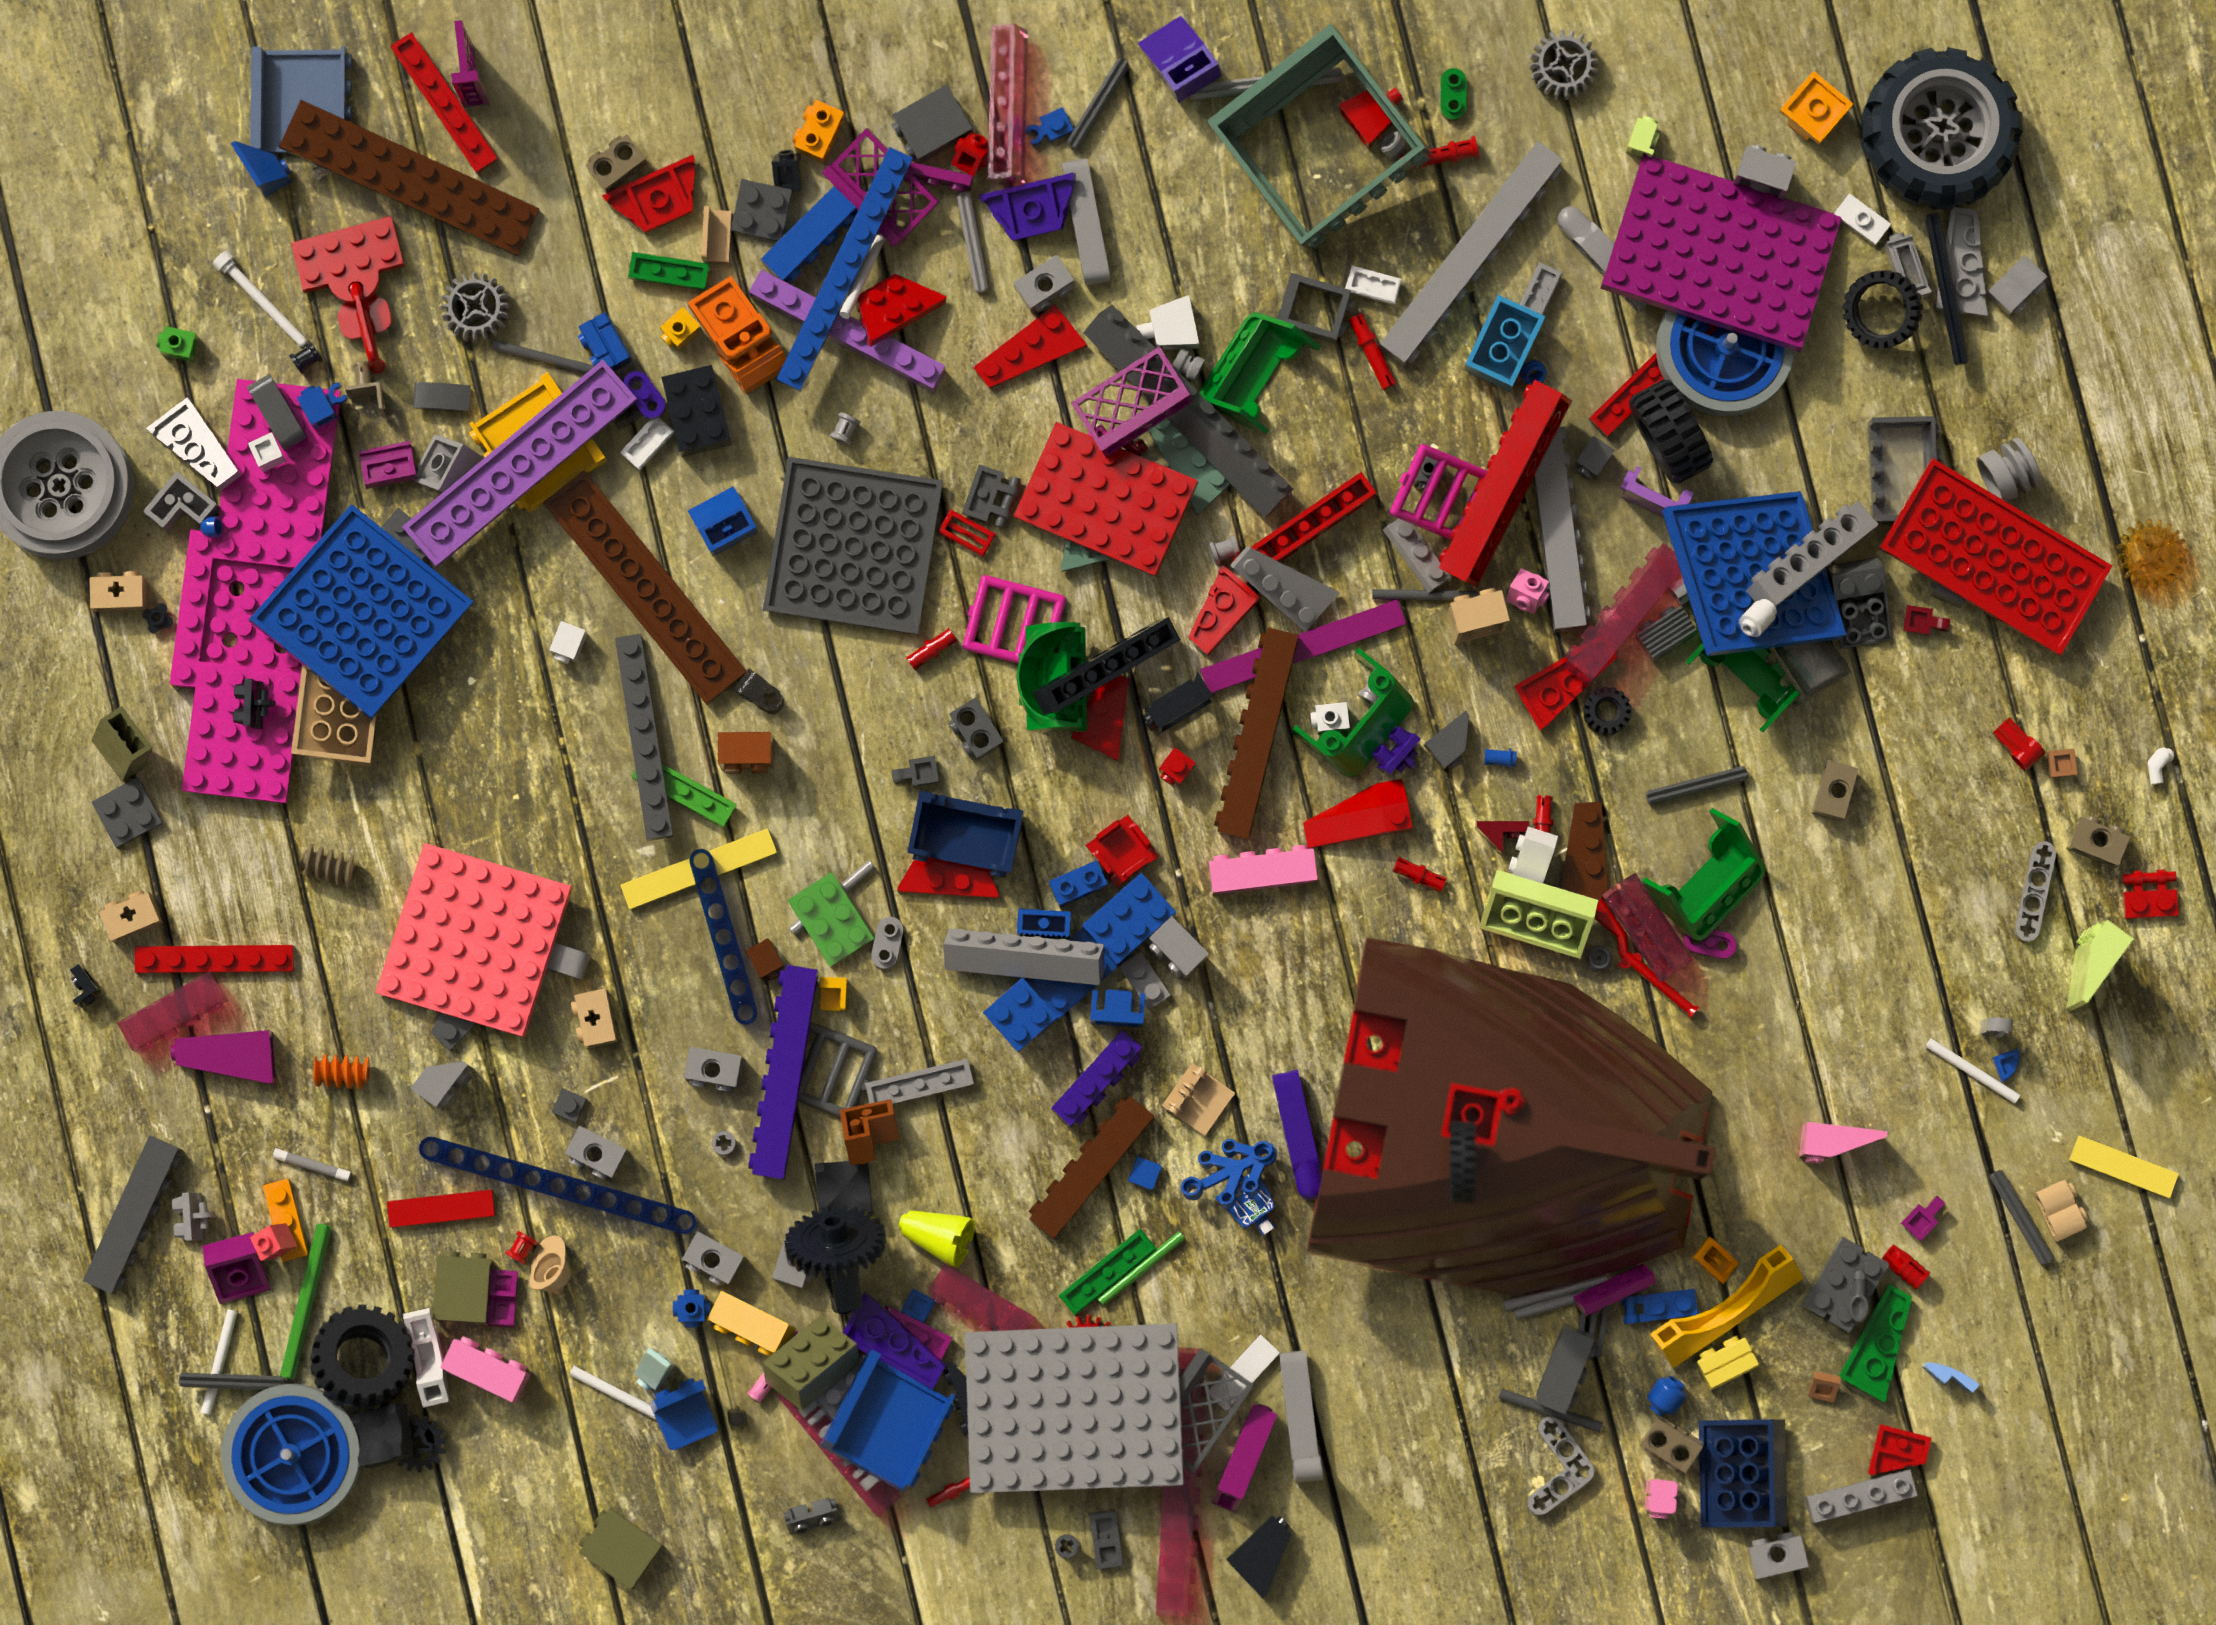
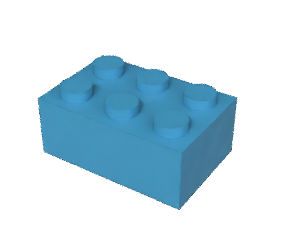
[1463,295,1545,392]

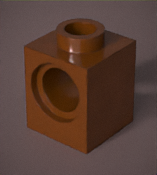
[745,938,785,981]

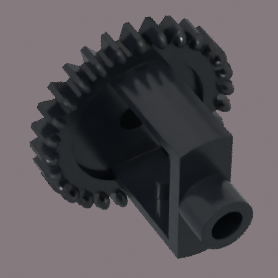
[784,1206,886,1314]

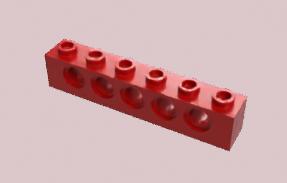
[1232,471,1376,585]

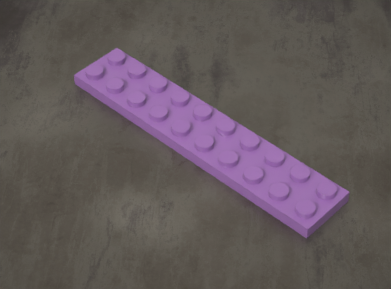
[402,360,637,568]

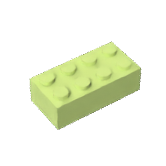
[1479,870,1598,959]

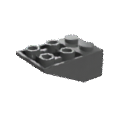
[1827,557,1892,649]

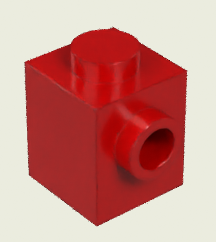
[1159,747,1196,787]

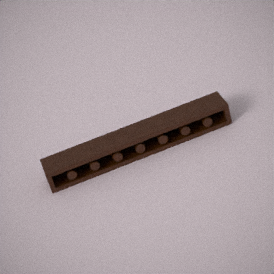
[1214,628,1299,840]

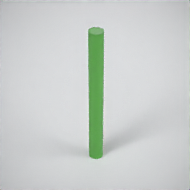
[1097,1231,1185,1306]

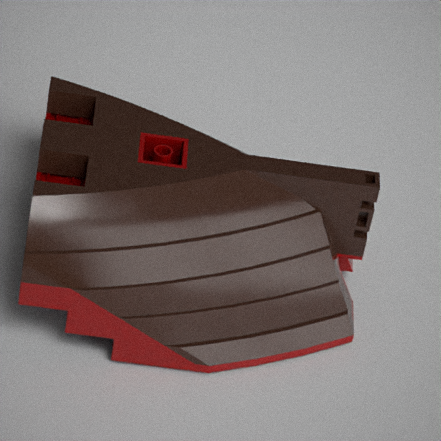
[1306,937,1716,1296]

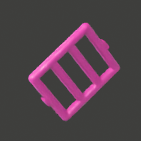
[1390,444,1488,540]
[963,575,1066,664]

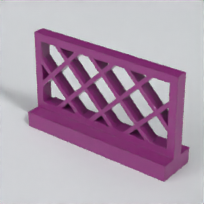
[451,20,489,107]
[822,128,940,247]
[1071,346,1194,457]

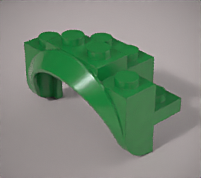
[1017,622,1087,733]

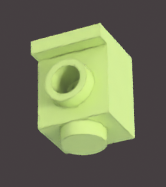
[1626,117,1660,158]

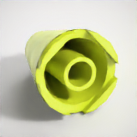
[898,1210,975,1268]

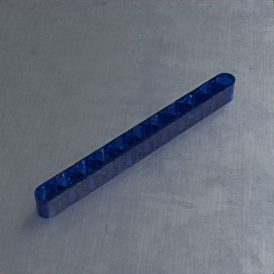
[419,1137,698,1235]

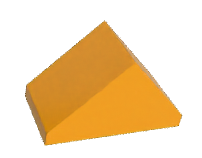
[1691,1237,1739,1284]

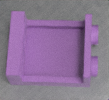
[1620,466,1694,518]

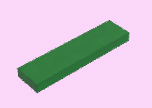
[1058,1229,1157,1316]

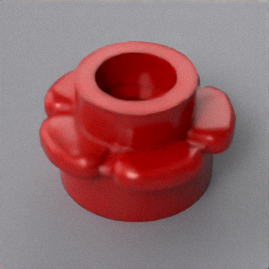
[1497,1088,1524,1115]

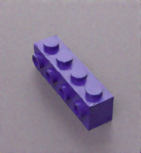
[1051,1030,1142,1127]

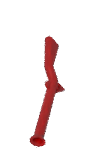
[1594,898,1699,1019]

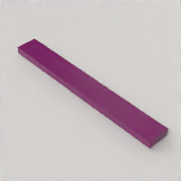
[1200,600,1406,694]

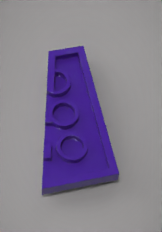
[843,1291,946,1389]

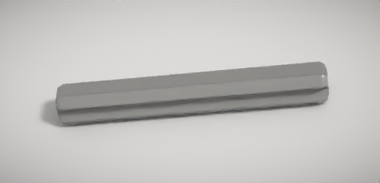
[957,192,989,293]

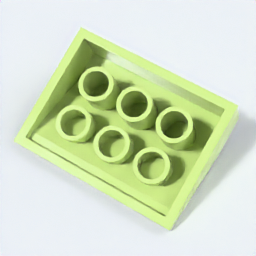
[2066,920,2133,1011]

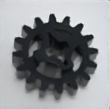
[398,1415,448,1473]

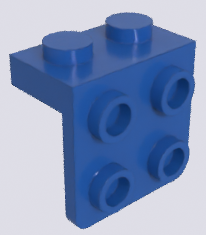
[649,1378,717,1451]

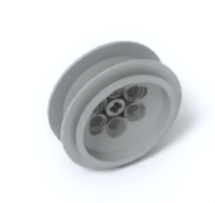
[0,411,134,560]

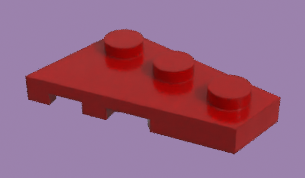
[1071,675,1129,761]

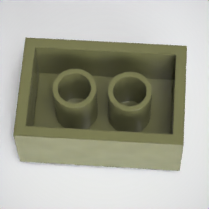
[762,1316,860,1411]

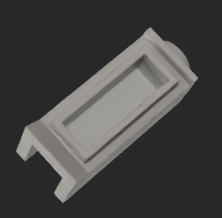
[1884,233,1932,305]

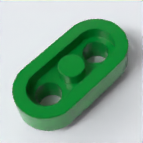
[1440,68,1467,121]

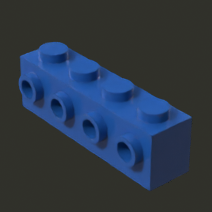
[761,186,857,283]

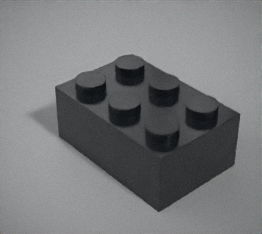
[661,365,732,457]

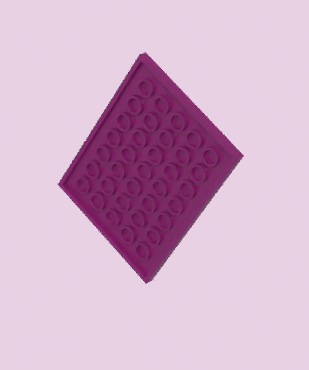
[1600,153,1842,352]

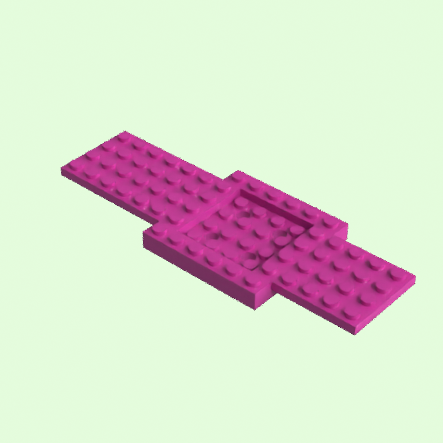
[169,379,342,804]

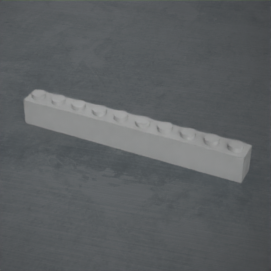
[1379,141,1563,367]

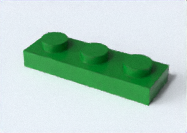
[628,252,710,291]

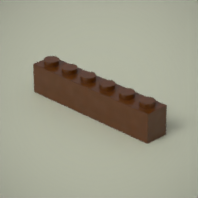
[1029,1096,1155,1240]

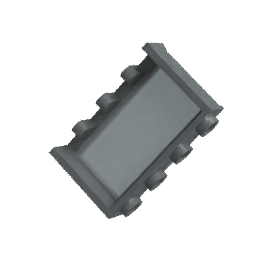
[1868,416,1941,525]

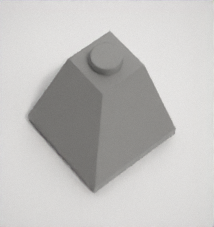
[412,434,485,492]

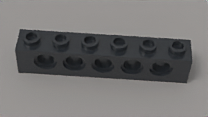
[1032,617,1181,715]

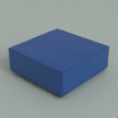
[1128,1156,1162,1191]
[901,1288,936,1324]

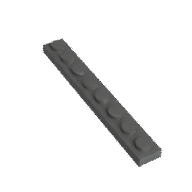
[615,634,673,841]

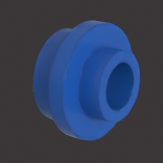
[1520,360,1547,385]

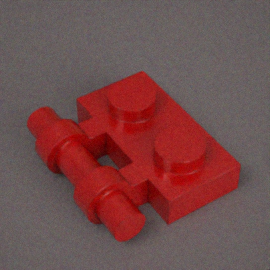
[2122,869,2179,919]

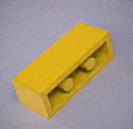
[707,1291,796,1357]

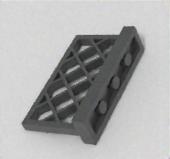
[1180,1348,1254,1473]

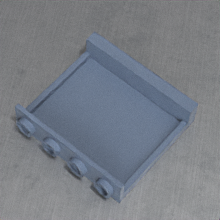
[250,46,352,154]

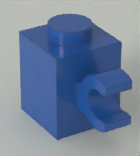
[297,383,348,430]

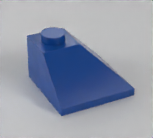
[231,141,291,198]

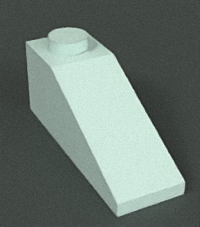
[634,1347,677,1391]

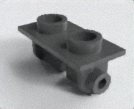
[784,1497,841,1535]

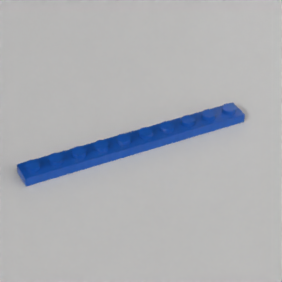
[777,147,913,392]

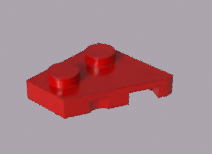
[1867,1424,1932,1475]

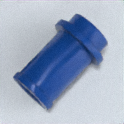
[1484,748,1517,769]

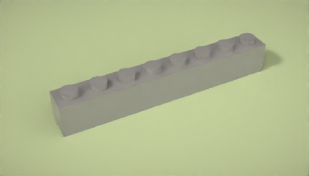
[1533,426,1590,632]

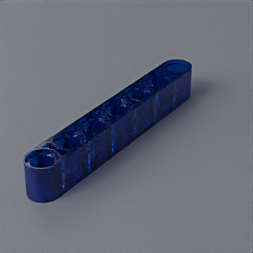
[689,849,758,1025]

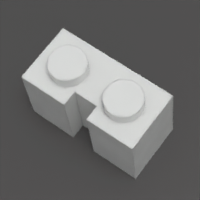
[1508,827,1558,883]

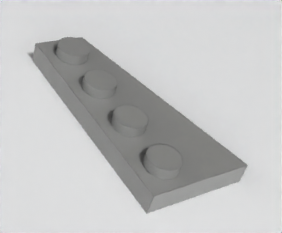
[1230,546,1340,632]

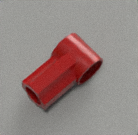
[1992,717,2046,771]

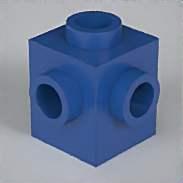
[673,1290,711,1327]

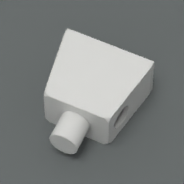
[1136,295,1199,350]

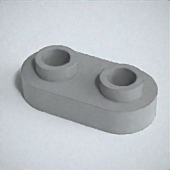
[871,917,904,969]

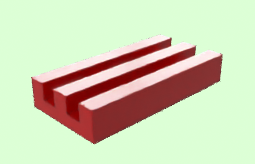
[938,509,996,558]

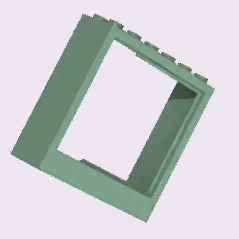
[1208,24,1431,248]

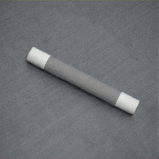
[273,1148,351,1182]

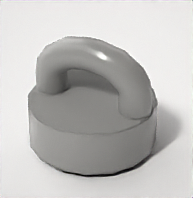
[1379,130,1407,160]

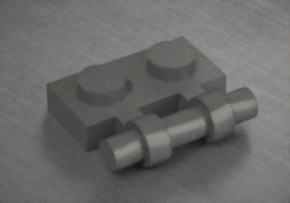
[962,464,1021,529]

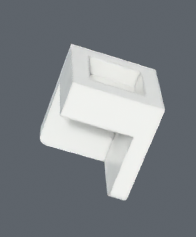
[248,432,286,472]

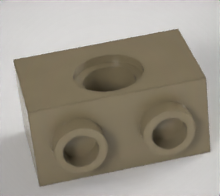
[1812,760,1861,822]
[2066,815,2130,869]

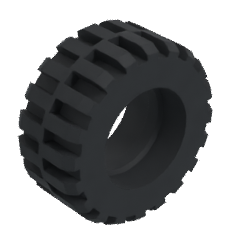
[1629,380,1713,484]
[310,1305,415,1412]

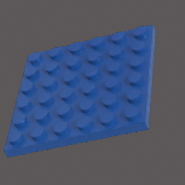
[1662,491,1846,656]
[249,504,473,720]

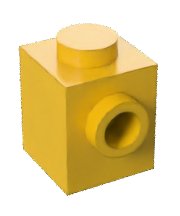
[660,307,702,351]

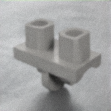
[172,1192,215,1241]

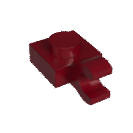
[1903,605,1950,636]

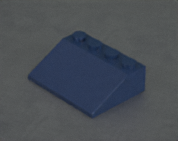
[1699,1419,1787,1527]

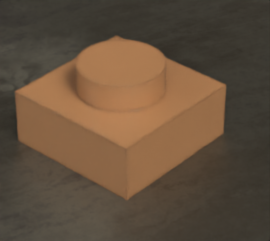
[2047,749,2078,778]
[1808,1371,1841,1403]

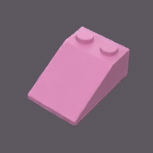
[1799,1122,1887,1164]

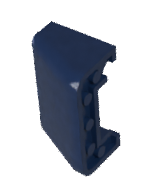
[907,790,1025,877]

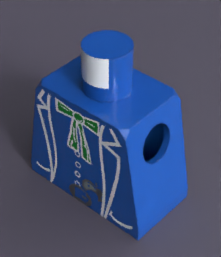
[1215,1173,1275,1236]

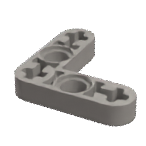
[1527,1416,1594,1515]

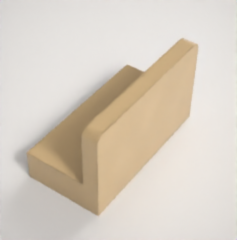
[701,206,732,264]

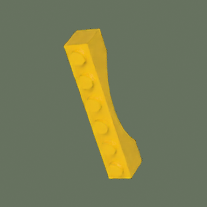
[1650,1244,1804,1368]

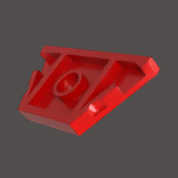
[602,154,695,234]
[855,274,947,347]
[897,858,999,899]

